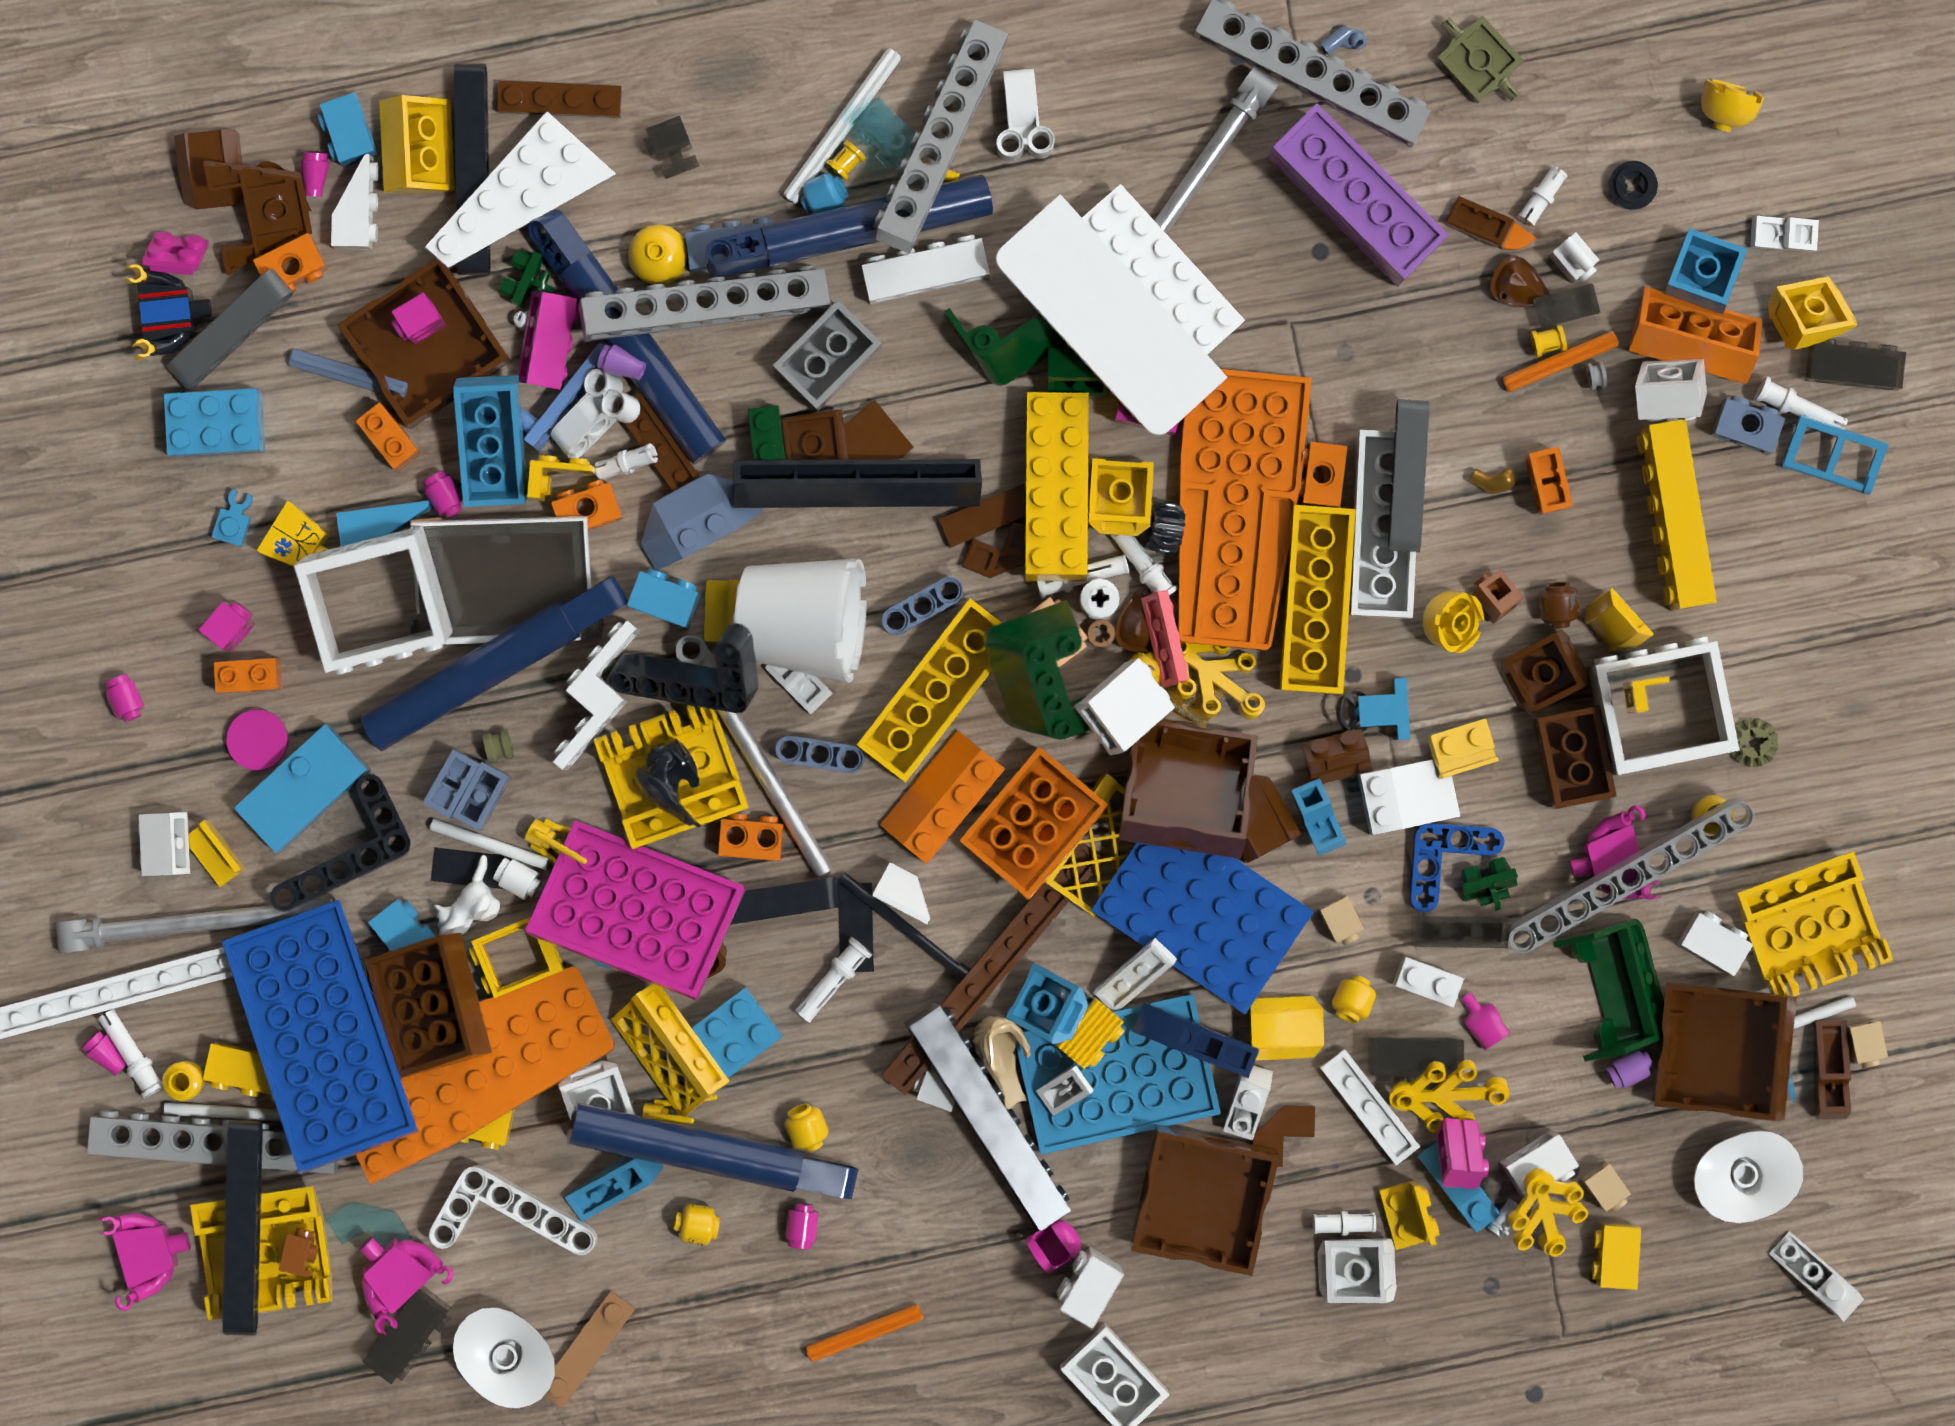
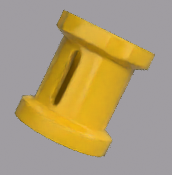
[826,140,866,181]
[1530,324,1567,358]

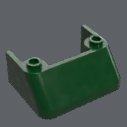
[944,308,1067,386]
[1553,918,1664,1062]

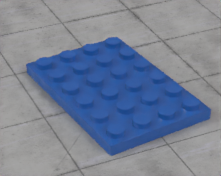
[1091,843,1314,1014]

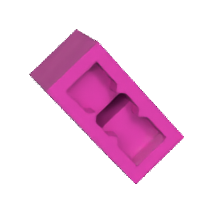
[391,292,446,344]
[199,602,256,652]

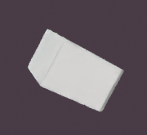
[1036,1063,1094,1116]

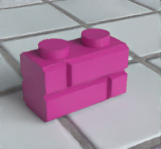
[1436,1118,1489,1189]

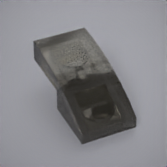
[1534,283,1601,328]

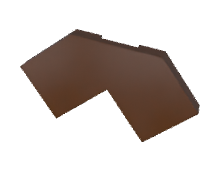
[962,522,1025,579]
[1252,1105,1315,1167]

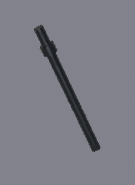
[838,872,970,982]

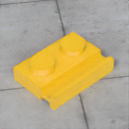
[1427,718,1499,779]

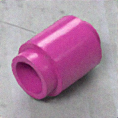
[423,471,463,519]
[105,674,145,722]
[785,1203,819,1249]

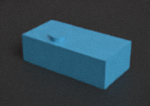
[453,375,528,507]
[234,724,371,853]

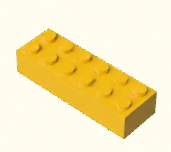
[1025,392,1089,582]
[1637,419,1717,611]
[1279,505,1356,695]
[857,598,1002,783]

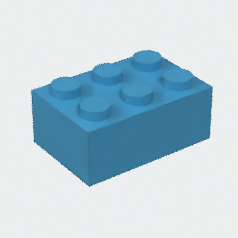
[164,388,265,458]
[692,986,783,1078]

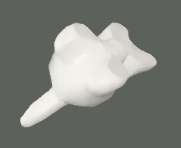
[434,855,500,935]

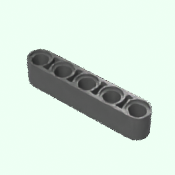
[167,269,294,390]
[1388,399,1429,552]

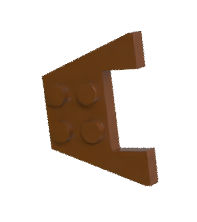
[203,161,312,275]

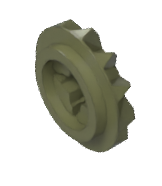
[1731,718,1779,767]

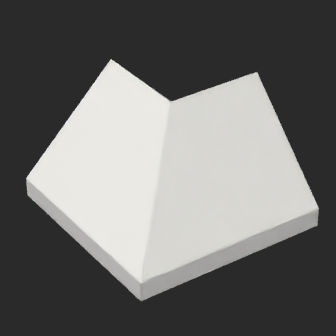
[872,862,930,924]

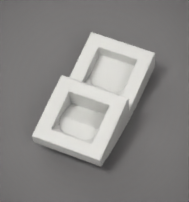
[1750,216,1819,251]
[765,665,832,714]

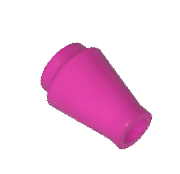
[300,152,330,197]
[81,1031,127,1076]

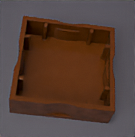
[337,259,512,430]
[1118,721,1258,859]
[1654,983,1797,1121]
[1130,1124,1279,1276]

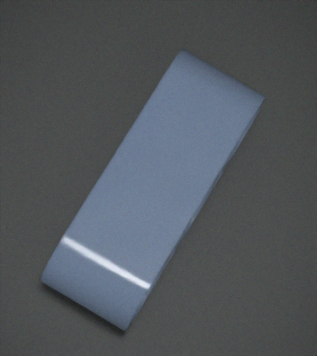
[882,577,963,635]
[775,736,865,773]

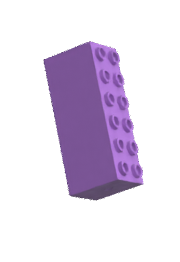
[1268,103,1448,287]

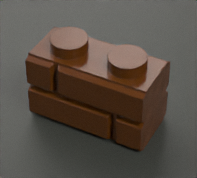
[1302,728,1372,784]

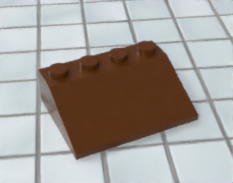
[365,933,492,1078]

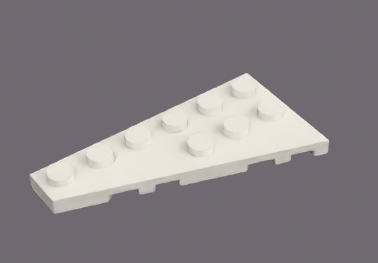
[424,112,616,269]

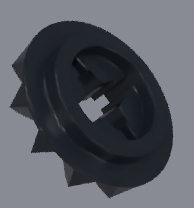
[1608,161,1658,210]

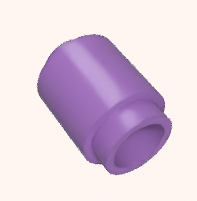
[1605,1049,1654,1089]

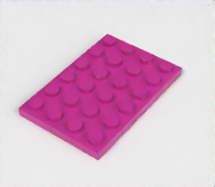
[525,820,746,1001]

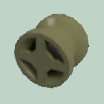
[483,729,514,764]

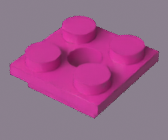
[142,231,209,275]

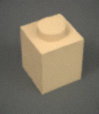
[1318,896,1364,945]
[1847,1020,1888,1068]
[1581,1161,1631,1212]

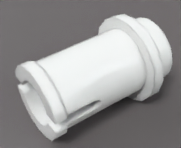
[1487,1198,1518,1239]

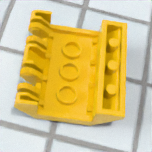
[594,705,749,849]
[1737,851,1893,996]
[190,1186,332,1321]

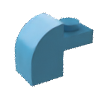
[1291,778,1347,856]

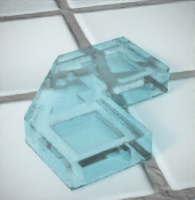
[327,1202,412,1247]

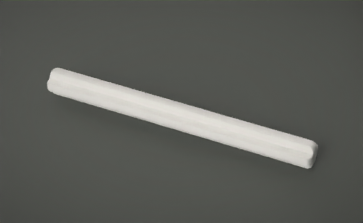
[784,48,901,204]

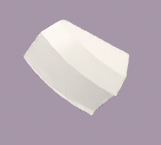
[558,1060,636,1119]
[1317,1238,1397,1303]

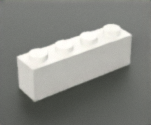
[862,235,990,304]

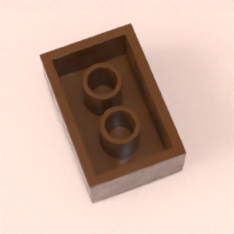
[1533,706,1617,809]

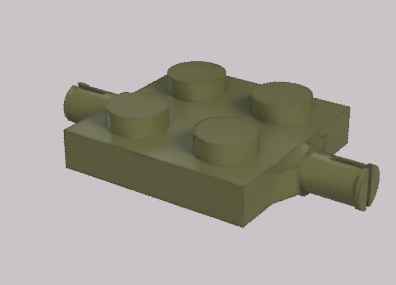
[1436,15,1524,103]

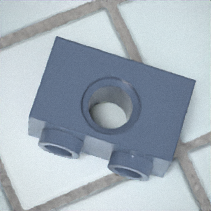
[1710,396,1785,456]
[452,762,512,831]

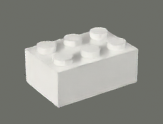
[1056,1246,1124,1329]
[1060,1323,1169,1426]

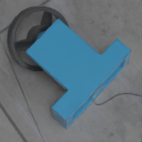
[1336,678,1410,740]

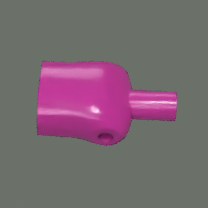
[1461,992,1510,1050]

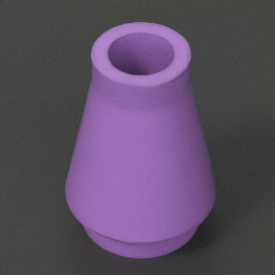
[598,344,646,380]

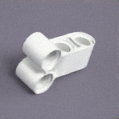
[996,68,1055,162]
[551,369,640,458]

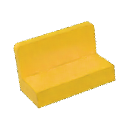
[704,580,740,642]
[1623,676,1670,714]
[188,820,246,887]

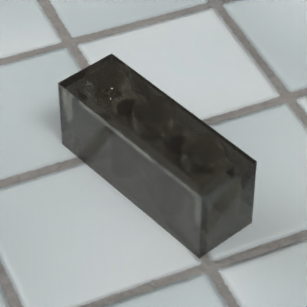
[1805,338,1906,391]
[1411,915,1508,948]
[1368,1037,1464,1082]
[362,1285,452,1384]

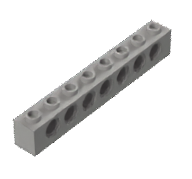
[1194,0,1431,148]
[873,19,1008,254]
[578,266,830,341]
[87,1110,339,1174]

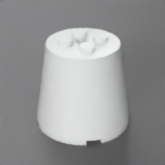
[732,559,867,683]

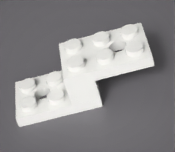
[553,620,641,770]

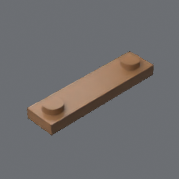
[544,1290,636,1409]

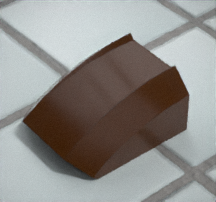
[174,129,244,210]
[1501,629,1591,715]
[1242,775,1301,863]

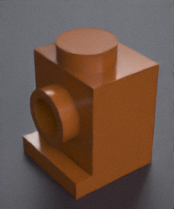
[1472,569,1524,624]
[278,1228,318,1277]

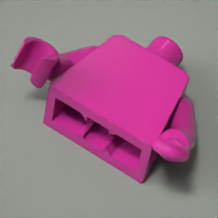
[1570,805,1661,900]
[97,1213,191,1311]
[359,1237,453,1335]

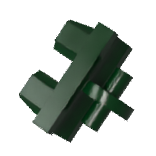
[499,250,554,308]
[1462,857,1518,911]

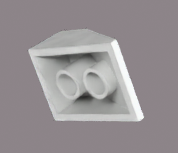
[1357,759,1460,835]

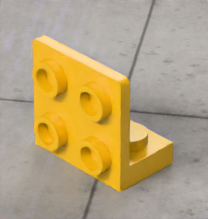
[527,455,596,502]
[1379,1180,1440,1250]

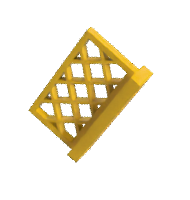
[1045,774,1136,917]
[610,984,730,1117]

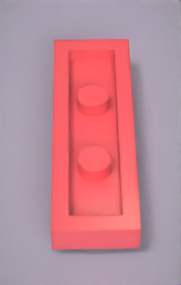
[1141,590,1189,688]

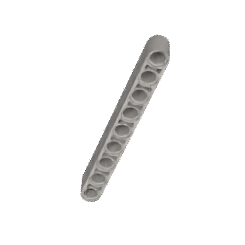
[1506,798,1754,953]

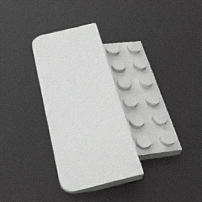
[996,184,1245,436]

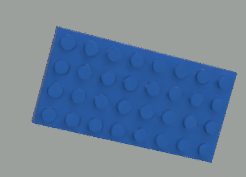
[222,900,419,1174]

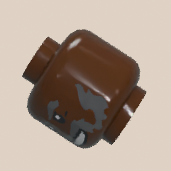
[1539,581,1580,629]

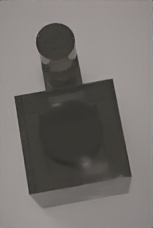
[643,116,699,179]

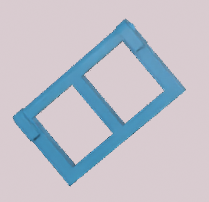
[1782,415,1889,495]

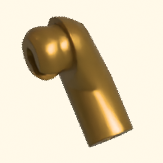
[1469,468,1516,494]

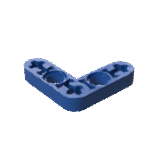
[1410,823,1505,912]

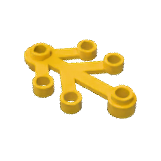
[1176,642,1265,720]
[1389,1060,1510,1133]
[1508,1168,1588,1257]

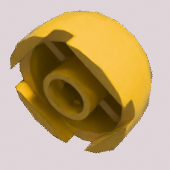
[1700,79,1764,132]
[628,224,689,286]
[1422,591,1484,653]

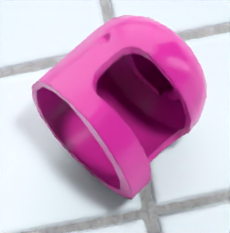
[1026,1219,1082,1274]

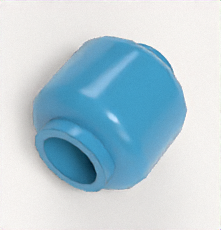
[800,173,848,214]

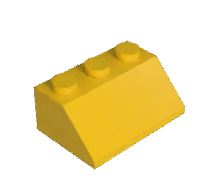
[379,95,455,194]

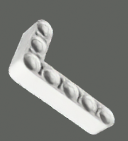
[429,1164,598,1255]

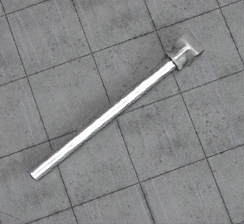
[1154,66,1279,234]
[676,635,833,878]
[56,899,332,953]

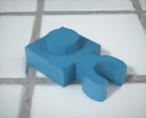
[212,489,253,547]

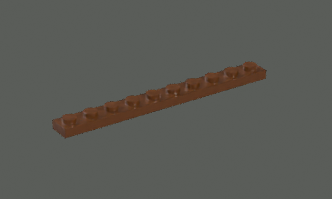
[881,843,1103,1095]

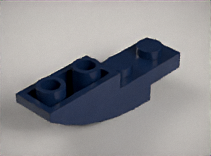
[1132,1003,1260,1078]

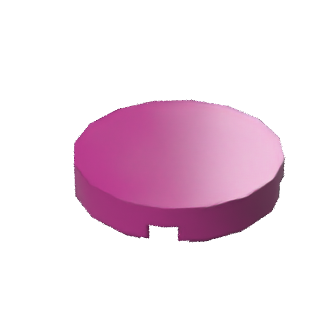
[226,709,289,770]

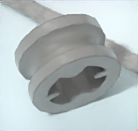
[1586,361,1607,391]

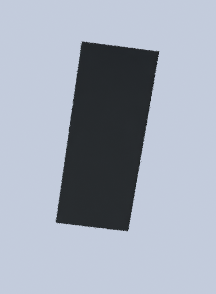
[431,847,522,890]
[838,883,874,972]

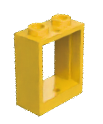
[469,917,566,998]

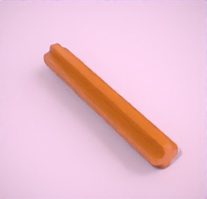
[1503,331,1619,392]
[806,1304,923,1362]

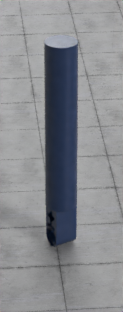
[706,174,993,277]
[528,209,727,464]
[361,575,628,752]
[567,1103,859,1199]

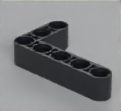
[607,624,759,713]
[270,774,411,912]

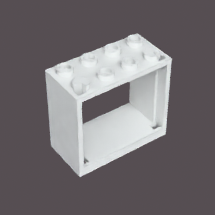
[294,526,453,675]
[1587,637,1740,775]

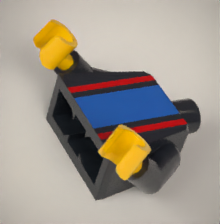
[124,264,212,361]

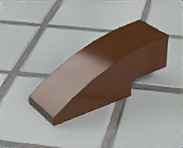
[1814,1020,1851,1119]

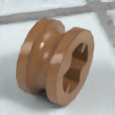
[1087,620,1115,648]

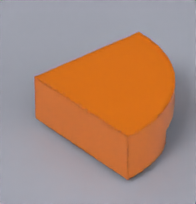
[1499,222,1536,250]

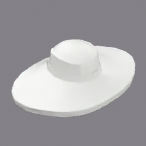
[1693,1130,1803,1223]
[453,1308,555,1408]

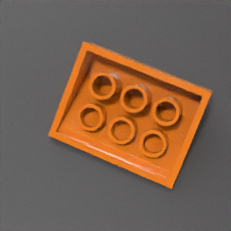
[959,747,1109,900]

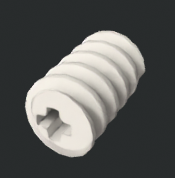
[1079,579,1120,620]

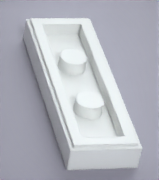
[1093,938,1177,1011]

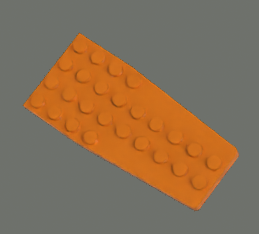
[1178,369,1312,651]
[356,966,615,1185]

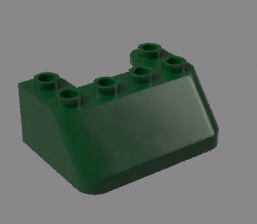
[983,600,1091,740]

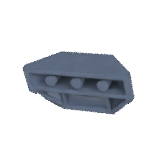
[641,473,763,570]

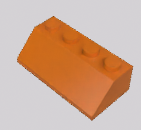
[1629,286,1763,384]
[880,730,1005,864]

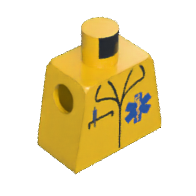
[256,501,329,567]

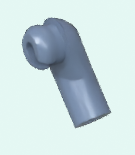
[1319,27,1367,55]

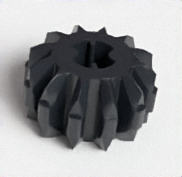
[1145,502,1186,554]

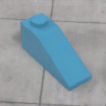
[336,501,432,546]
[1417,1141,1501,1233]
[564,1156,663,1222]

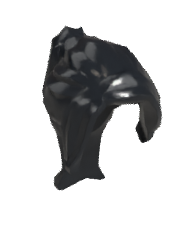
[634,739,701,828]

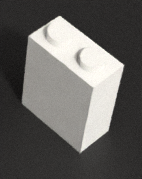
[1074,658,1175,756]

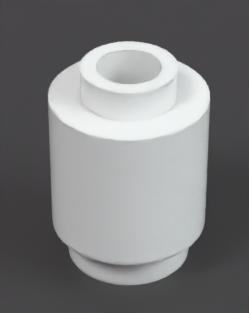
[493,858,541,900]

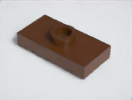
[1446,196,1515,249]

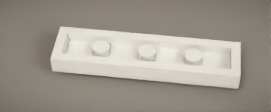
[1320,1049,1420,1166]

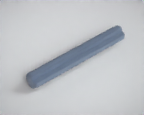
[289,349,408,398]

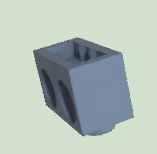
[423,749,480,818]

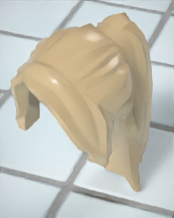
[972,1016,1031,1110]

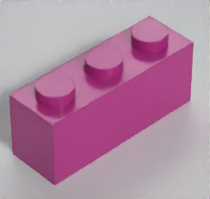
[517,291,578,390]

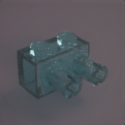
[852,96,915,170]

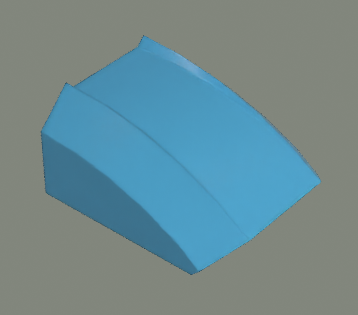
[1005,963,1088,1044]

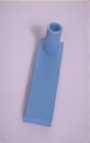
[521,343,604,452]

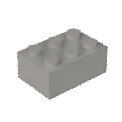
[773,300,882,412]

